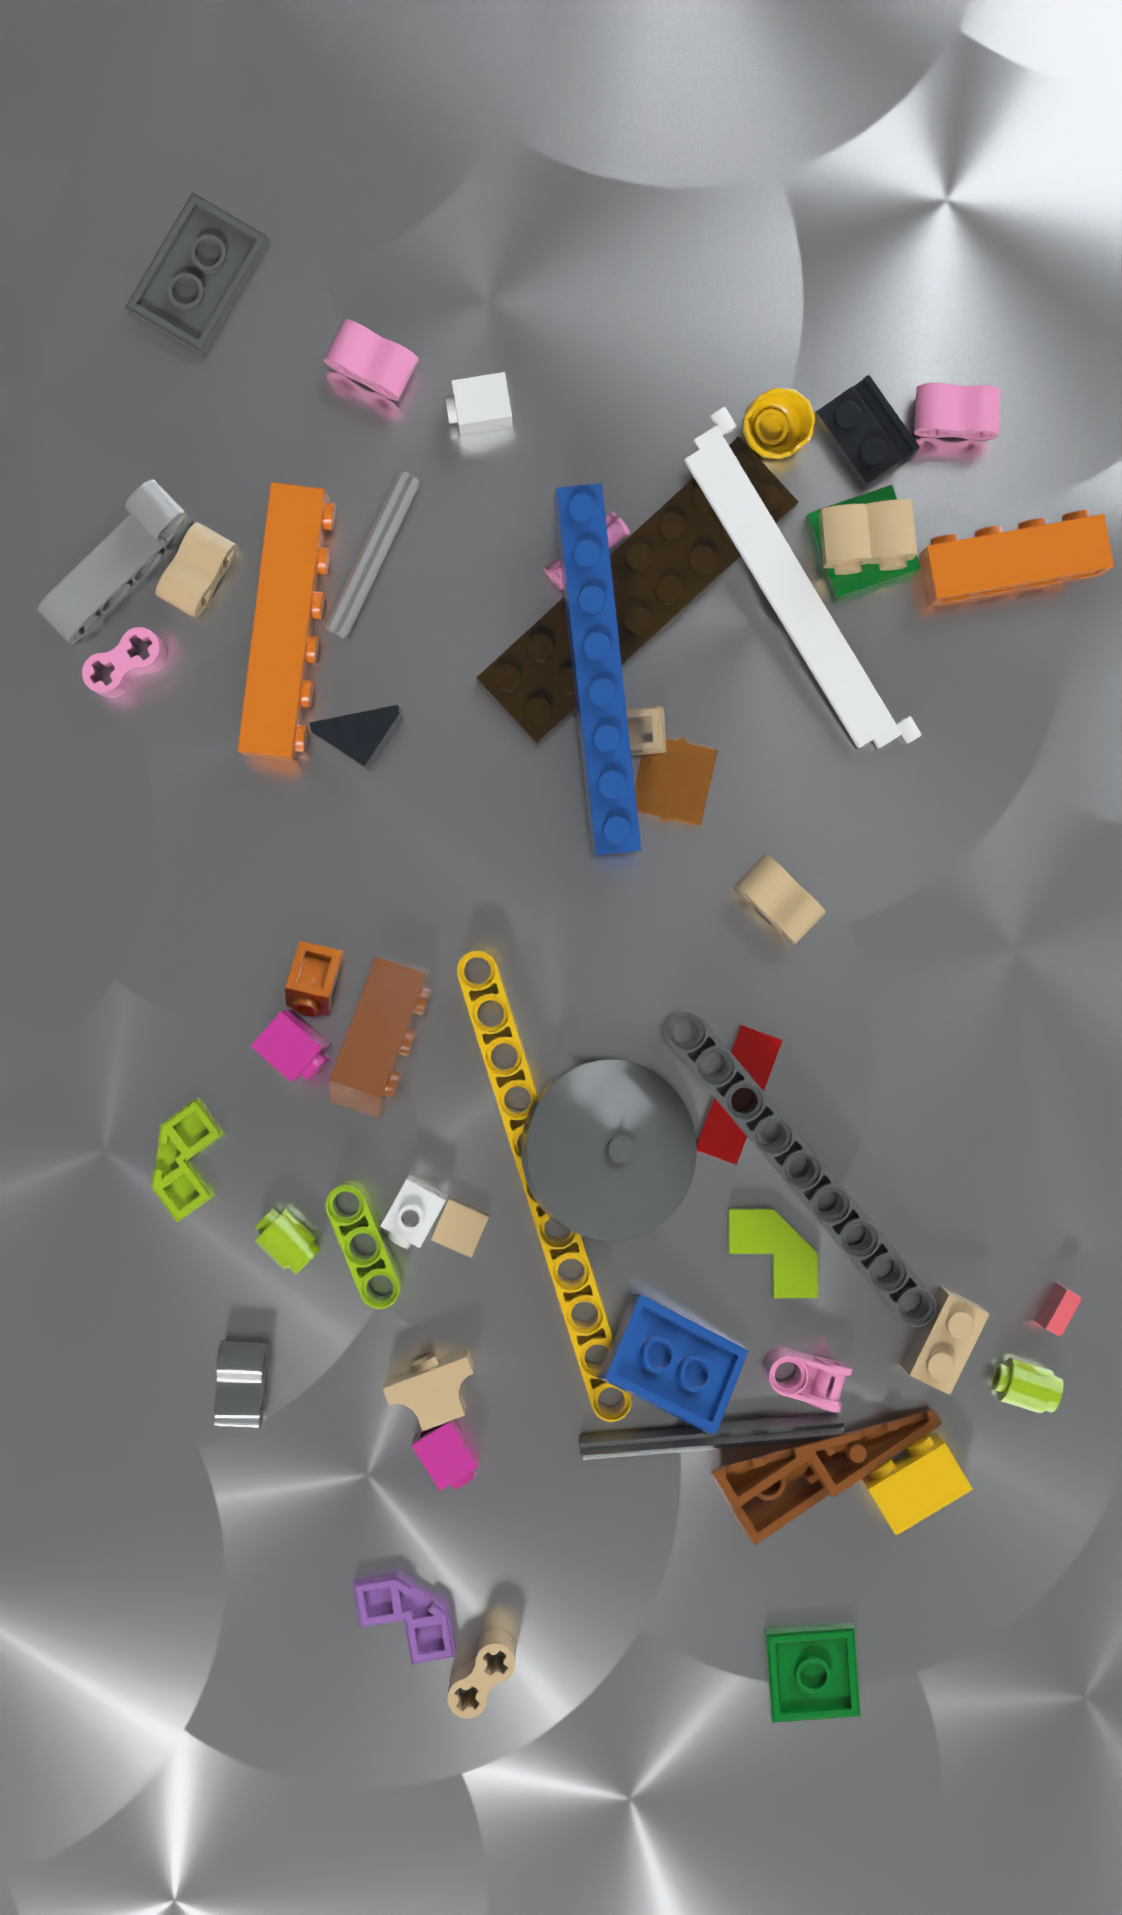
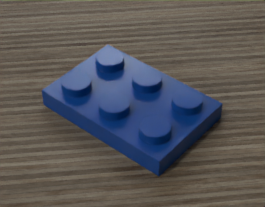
[598,1294,749,1434]

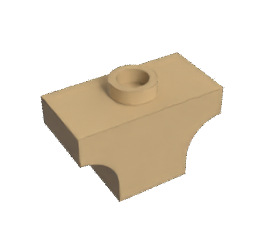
[382,1348,475,1431]

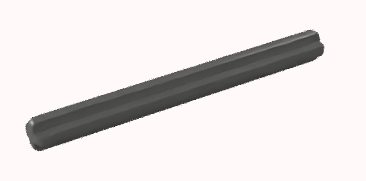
[579,1413,844,1460]

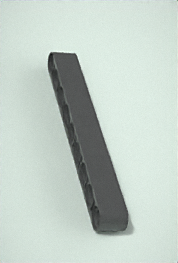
[663,1009,937,1328]

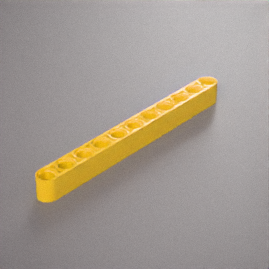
[457,951,632,1422]

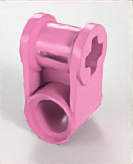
[762,1347,853,1412]

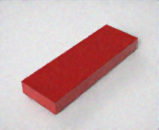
[696,1024,783,1165]

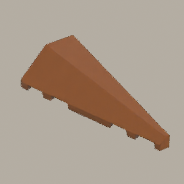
[711,1410,942,1545]

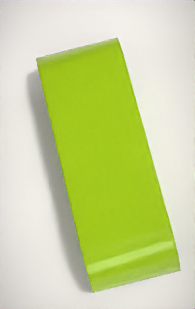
[325,1180,403,1309]

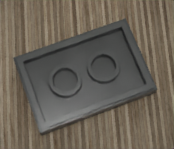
[125,192,271,357]

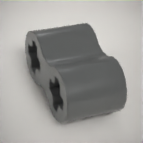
[214,1341,267,1428]

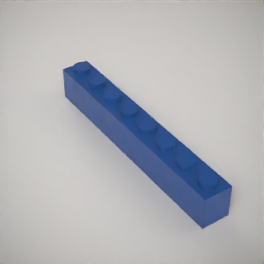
[553,483,641,856]

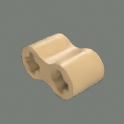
[155,522,238,618]
[735,854,826,944]
[447,1628,516,1719]

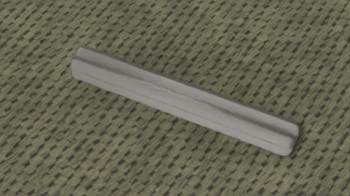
[325,471,419,638]

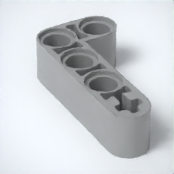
[37,479,194,644]

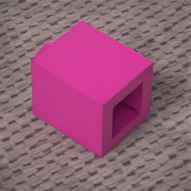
[411,1419,480,1491]

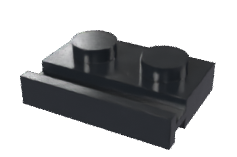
[815,375,920,488]

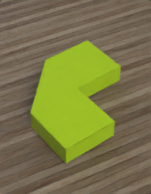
[151,1098,225,1223]
[728,1207,818,1298]

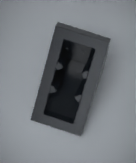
[309,705,403,770]

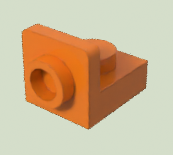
[285,941,343,1016]

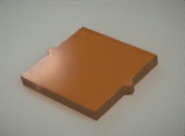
[635,738,718,826]

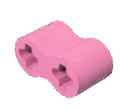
[323,319,419,401]
[914,383,1001,440]
[82,627,168,698]

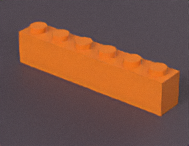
[237,482,336,762]

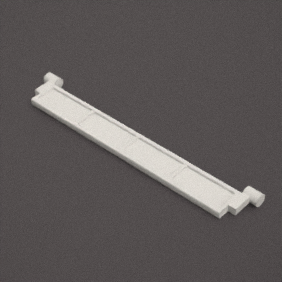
[684,407,922,749]

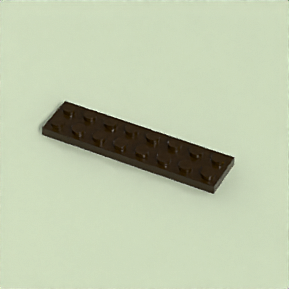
[476,436,799,745]

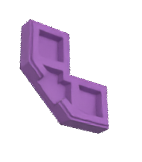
[353,1572,456,1664]

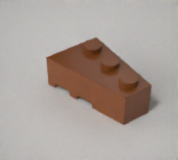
[329,956,431,1119]

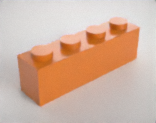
[919,510,1114,606]

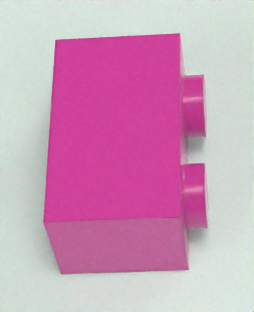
[250,1009,332,1083]

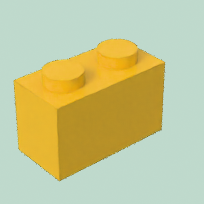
[862,1433,973,1536]

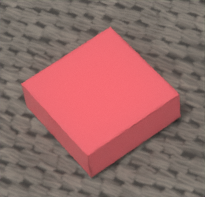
[1035,1283,1081,1336]

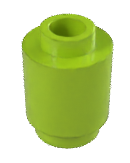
[254,1208,320,1275]
[992,1358,1063,1414]

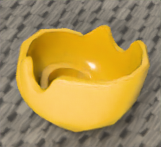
[742,388,815,459]

